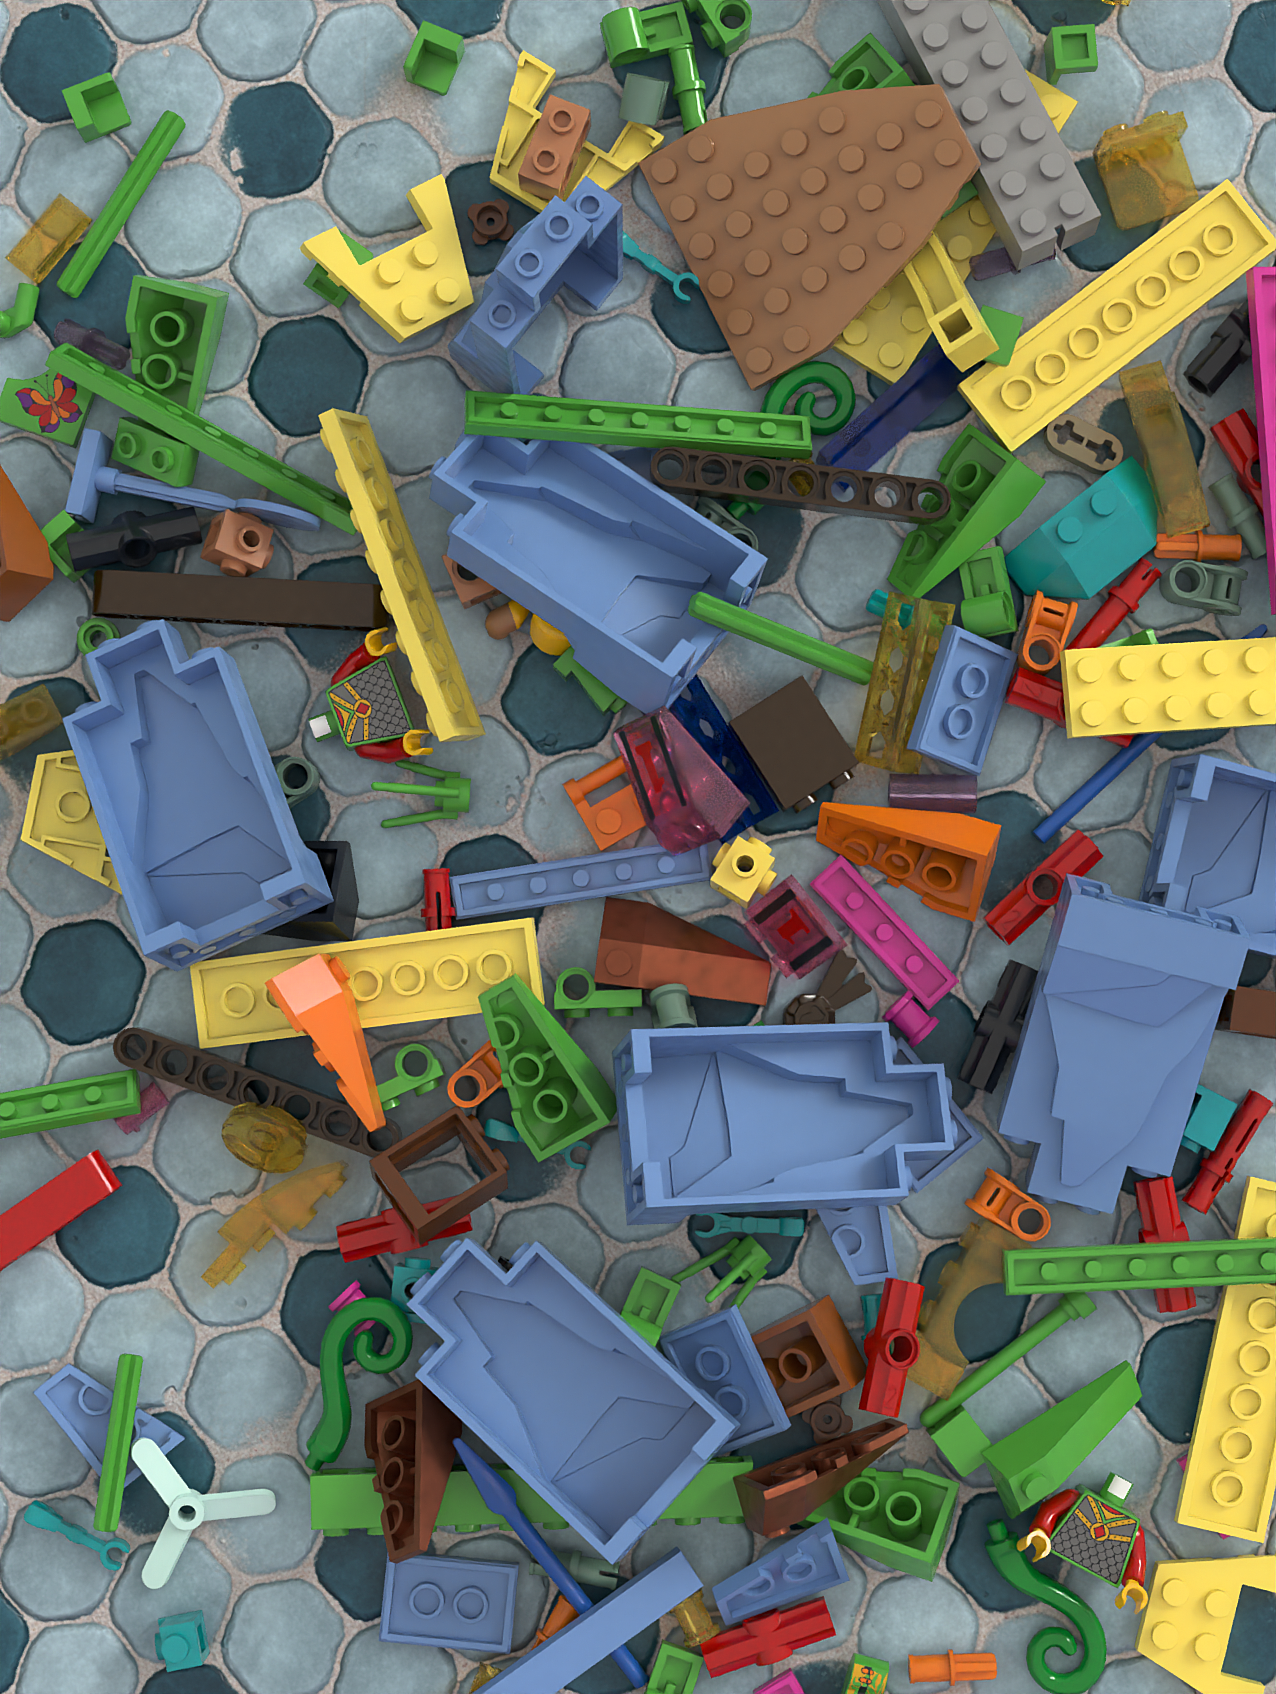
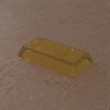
[5,193,93,285]

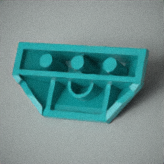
[1004,455,1159,600]

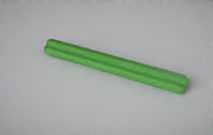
[57,110,186,298]
[687,592,877,686]

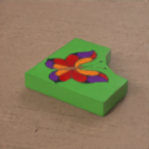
[0,369,96,449]

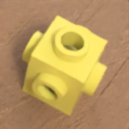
[710,836,777,909]

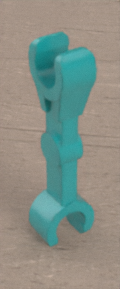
[623,231,700,304]
[484,1118,591,1169]
[695,1213,804,1238]
[24,1500,131,1571]

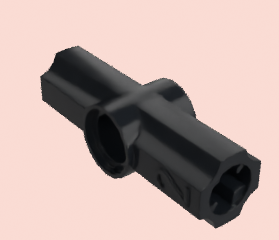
[1183,298,1252,397]
[66,507,203,572]
[957,960,1038,1094]

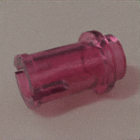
[113,1081,170,1135]

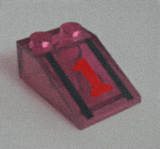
[613,705,750,857]
[743,874,848,980]

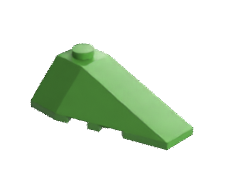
[478,973,617,1163]
[982,1360,1143,1520]

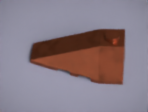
[594,897,771,1006]
[364,1379,463,1564]
[733,1418,909,1538]

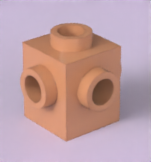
[200,509,274,577]

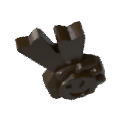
[783,949,873,1025]

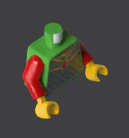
[308,627,433,764]
[1017,1471,1148,1614]

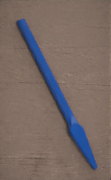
[1032,624,1268,844]
[453,1437,649,1689]

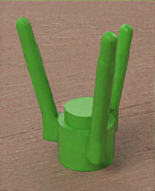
[371,760,471,828]
[671,1234,772,1309]

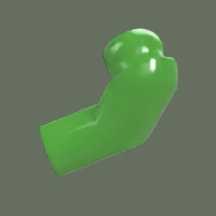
[0,283,40,338]

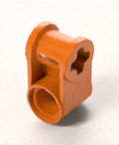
[1016,590,1078,676]
[447,1040,503,1108]
[964,1167,1051,1241]

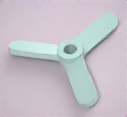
[130,1437,276,1589]

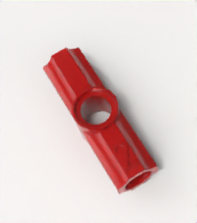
[1209,408,1264,518]
[1004,667,1135,748]
[982,829,1104,946]
[1133,1176,1197,1313]
[336,1194,473,1263]
[858,1277,925,1418]
[699,1596,836,1678]

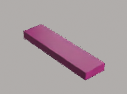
[809,855,959,1011]

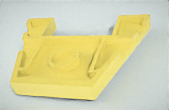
[490,50,664,213]
[300,174,474,343]
[20,750,123,895]
[1134,1554,1276,1694]

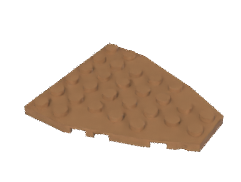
[638,84,981,391]

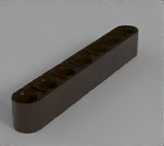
[650,447,951,525]
[91,570,389,632]
[113,1027,402,1158]

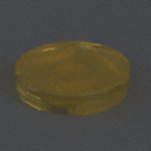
[221,1102,308,1174]

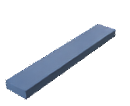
[449,837,712,920]
[472,1547,704,1694]

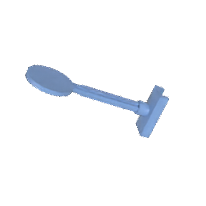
[65,428,321,531]

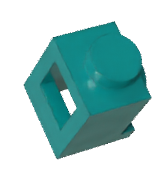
[1180,1084,1238,1154]
[391,1257,440,1324]
[155,1610,210,1672]

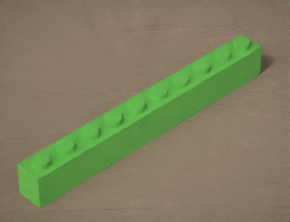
[310,1455,753,1537]

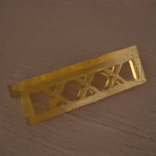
[854,591,956,774]

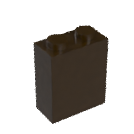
[728,675,859,814]

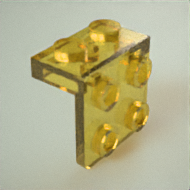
[1092,111,1199,230]

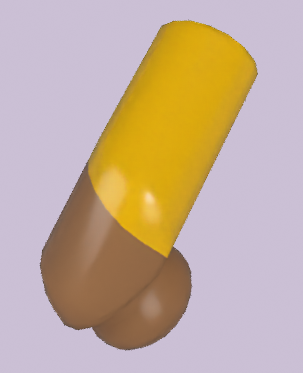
[485,599,530,640]

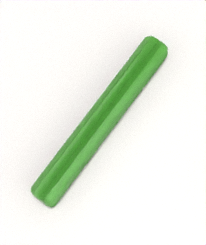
[93,1353,143,1532]

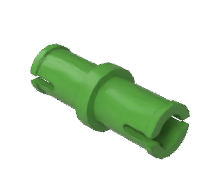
[668,44,708,135]

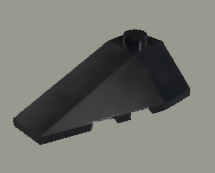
[262,841,359,941]

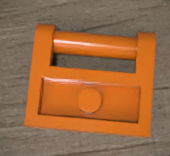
[562,741,676,852]

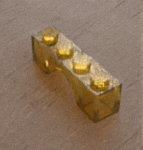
[906,1217,1032,1401]

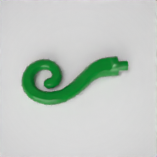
[725,361,856,521]
[304,1297,413,1471]
[984,1519,1107,1694]

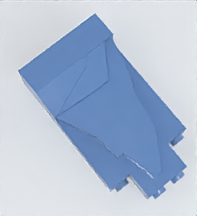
[447,176,623,395]
[429,431,768,722]
[62,619,334,972]
[1138,754,1276,959]
[996,873,1251,1215]
[612,1022,957,1225]
[406,1238,741,1565]

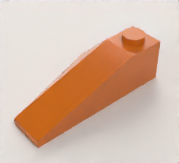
[816,802,1001,922]
[264,954,386,1132]

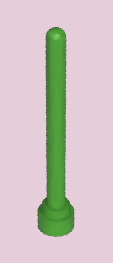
[920,1292,1097,1428]

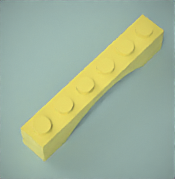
[904,229,1000,372]

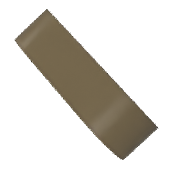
[1043,414,1123,475]

